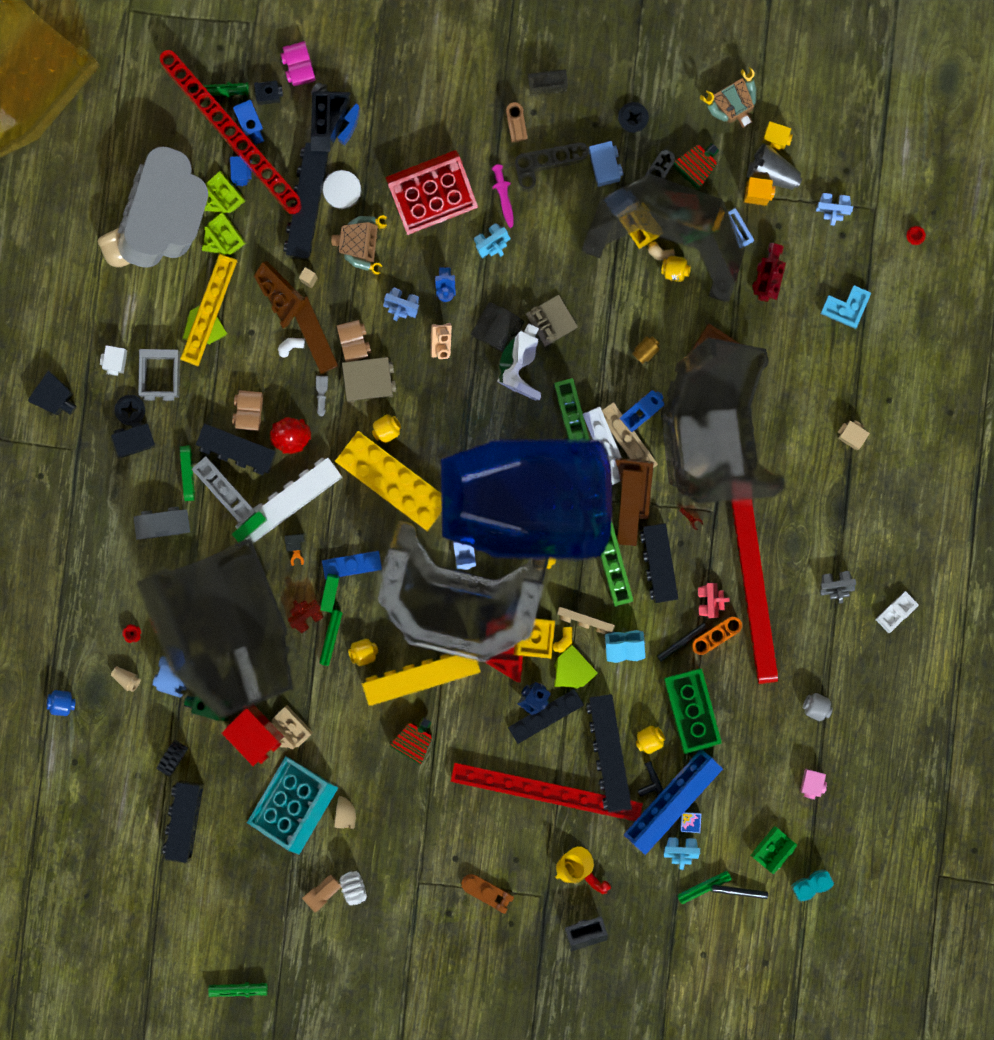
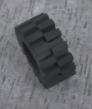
[156,740,188,777]

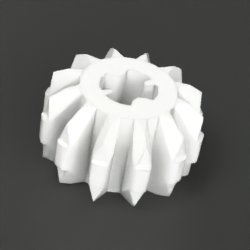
[340,871,367,905]

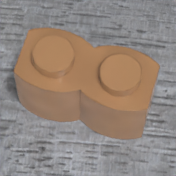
[337,320,371,362]
[232,390,263,432]

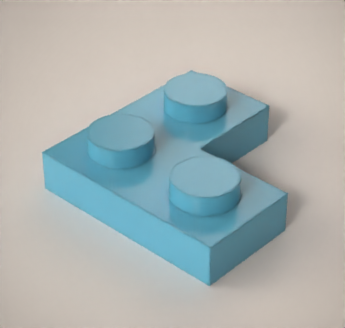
[820,286,871,329]

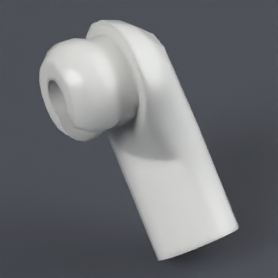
[278,338,304,357]

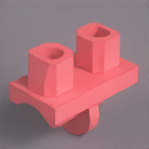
[698,583,730,618]

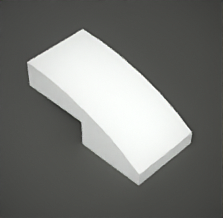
[875,591,919,633]

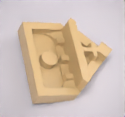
[271,705,313,749]

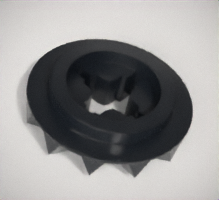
[618,102,649,133]
[115,395,146,425]

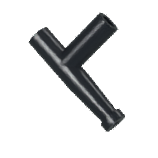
[638,761,664,797]

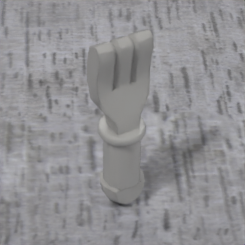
[316,376,328,416]

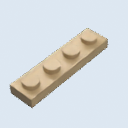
[602,402,658,468]

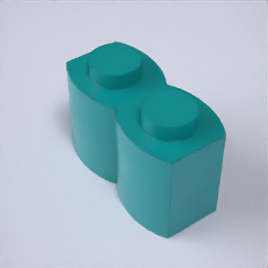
[791,870,834,901]

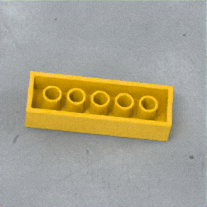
[335,431,450,532]
[362,647,481,706]

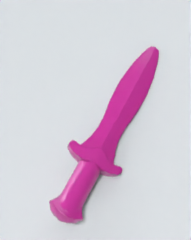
[492,164,513,228]

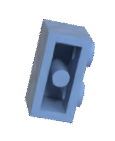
[589,141,623,187]

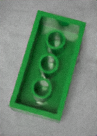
[663,668,722,753]

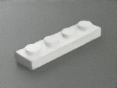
[583,407,622,485]

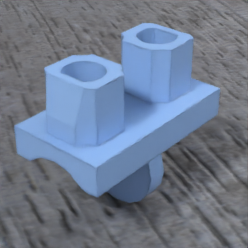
[816,193,853,226]

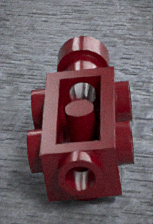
[752,243,786,302]

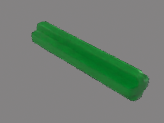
[319,610,343,666]
[677,871,731,904]

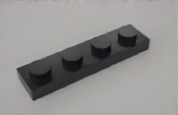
[508,689,584,744]

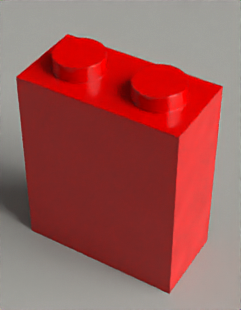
[222,703,284,766]

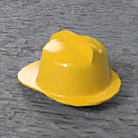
[555,847,594,883]

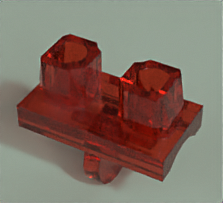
[287,599,324,633]

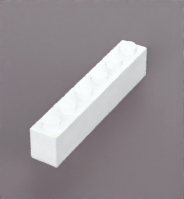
[235,458,342,545]

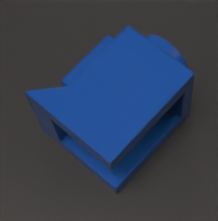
[230,157,253,186]

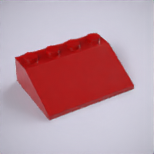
[385,150,478,235]

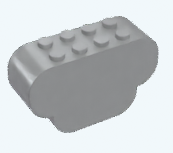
[117,147,208,267]

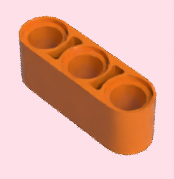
[691,617,742,655]

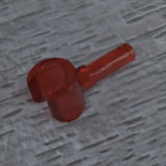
[679,507,703,530]

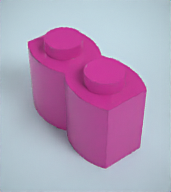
[281,41,316,86]

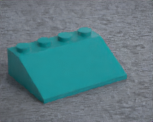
[247,756,338,855]

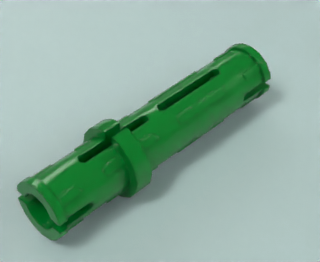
[190,82,249,97]
[208,982,268,998]

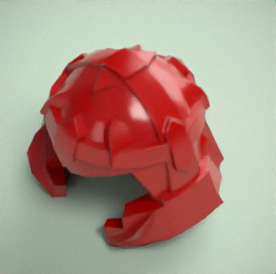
[270,417,311,453]

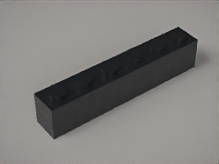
[283,142,329,261]
[586,694,632,814]

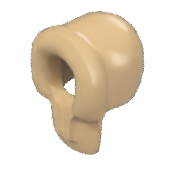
[97,228,130,267]

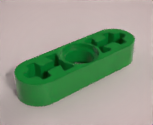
[180,445,195,501]

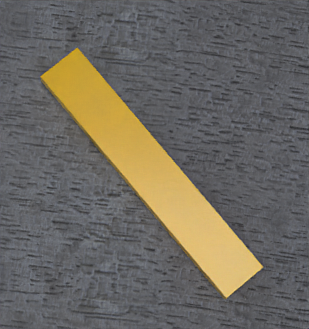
[180,253,237,366]

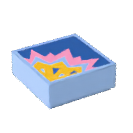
[681,812,701,833]

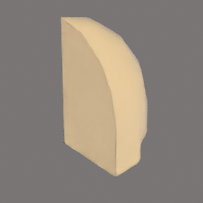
[334,796,356,829]

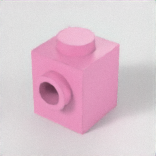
[800,769,827,799]

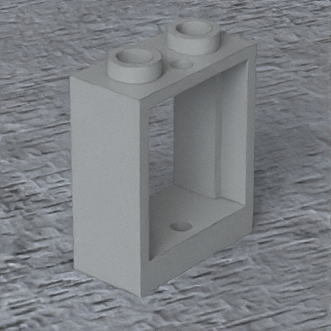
[139,349,180,401]

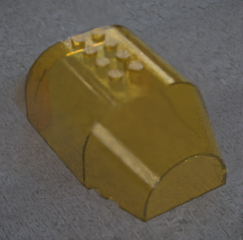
[0,0,100,158]

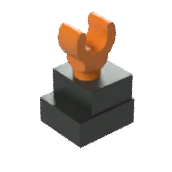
[284,534,305,566]

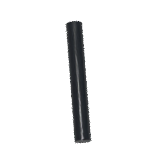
[657,623,708,662]
[711,884,768,899]

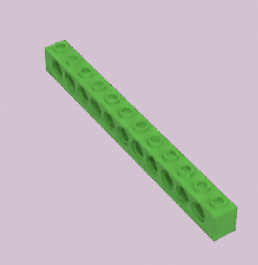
[554,378,633,606]

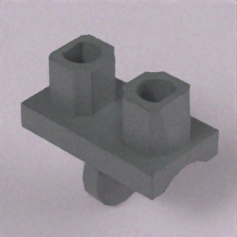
[820,571,856,604]

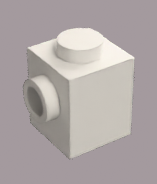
[100,346,127,376]

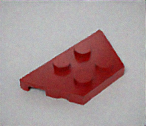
[484,609,527,683]

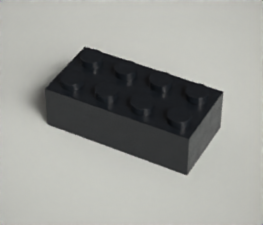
[162,780,204,863]

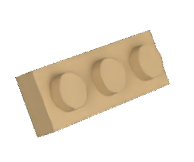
[557,607,615,634]

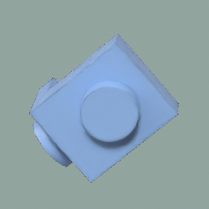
[453,538,476,570]

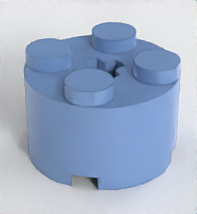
[153,654,193,697]

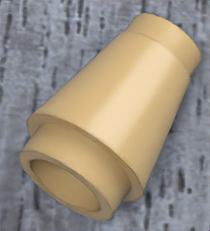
[111,666,141,692]

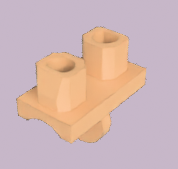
[430,323,452,359]

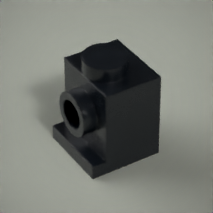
[254,81,283,105]

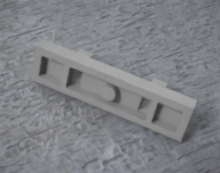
[192,457,256,525]

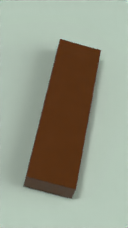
[295,297,338,374]
[618,469,643,546]

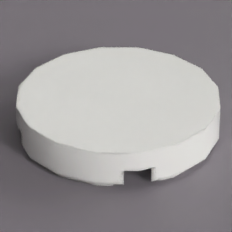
[323,170,361,209]

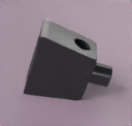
[27,371,77,415]

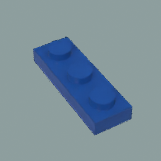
[322,551,382,580]

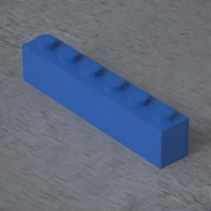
[623,749,723,855]

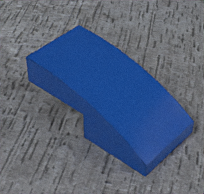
[337,104,360,146]

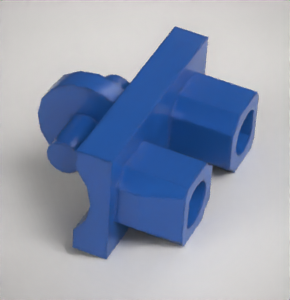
[435,267,456,302]

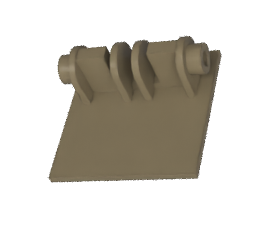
[526,295,578,346]

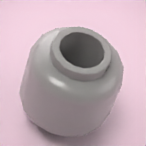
[803,693,833,721]

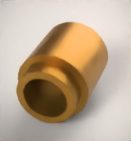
[632,336,660,364]

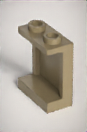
[342,357,396,403]

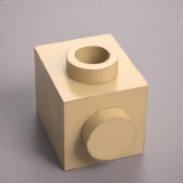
[838,420,870,450]

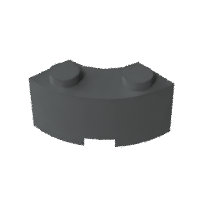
[133,507,190,540]

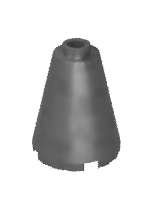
[747,144,802,190]

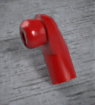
[584,873,611,894]

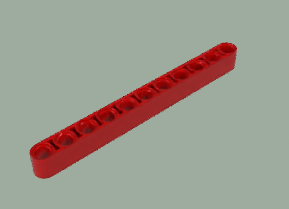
[160,50,301,214]
[729,487,778,684]

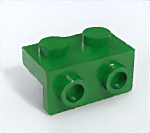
[750,826,797,874]

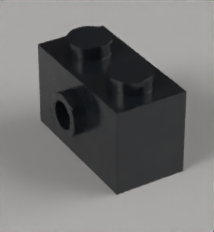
[110,422,155,459]
[565,916,608,951]

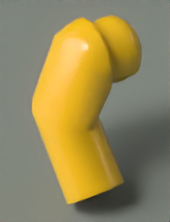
[553,627,572,653]

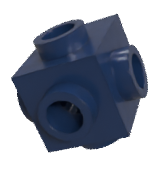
[517,682,551,715]

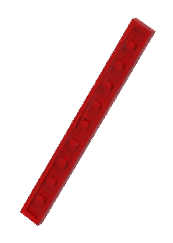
[450,762,643,821]

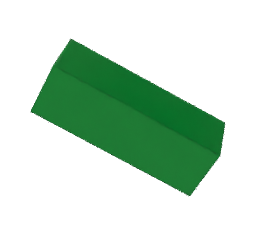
[231,511,268,544]
[320,573,340,613]

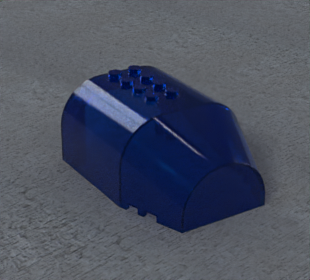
[441,439,612,560]

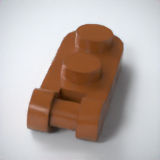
[461,874,514,914]

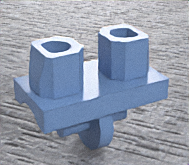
[383,288,419,321]

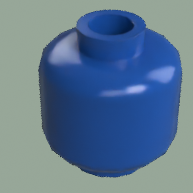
[46,690,75,716]

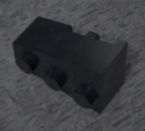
[311,91,351,152]

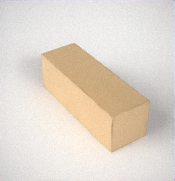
[299,268,318,288]

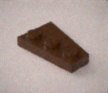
[615,458,654,519]

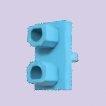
[474,223,510,258]
[664,838,700,870]

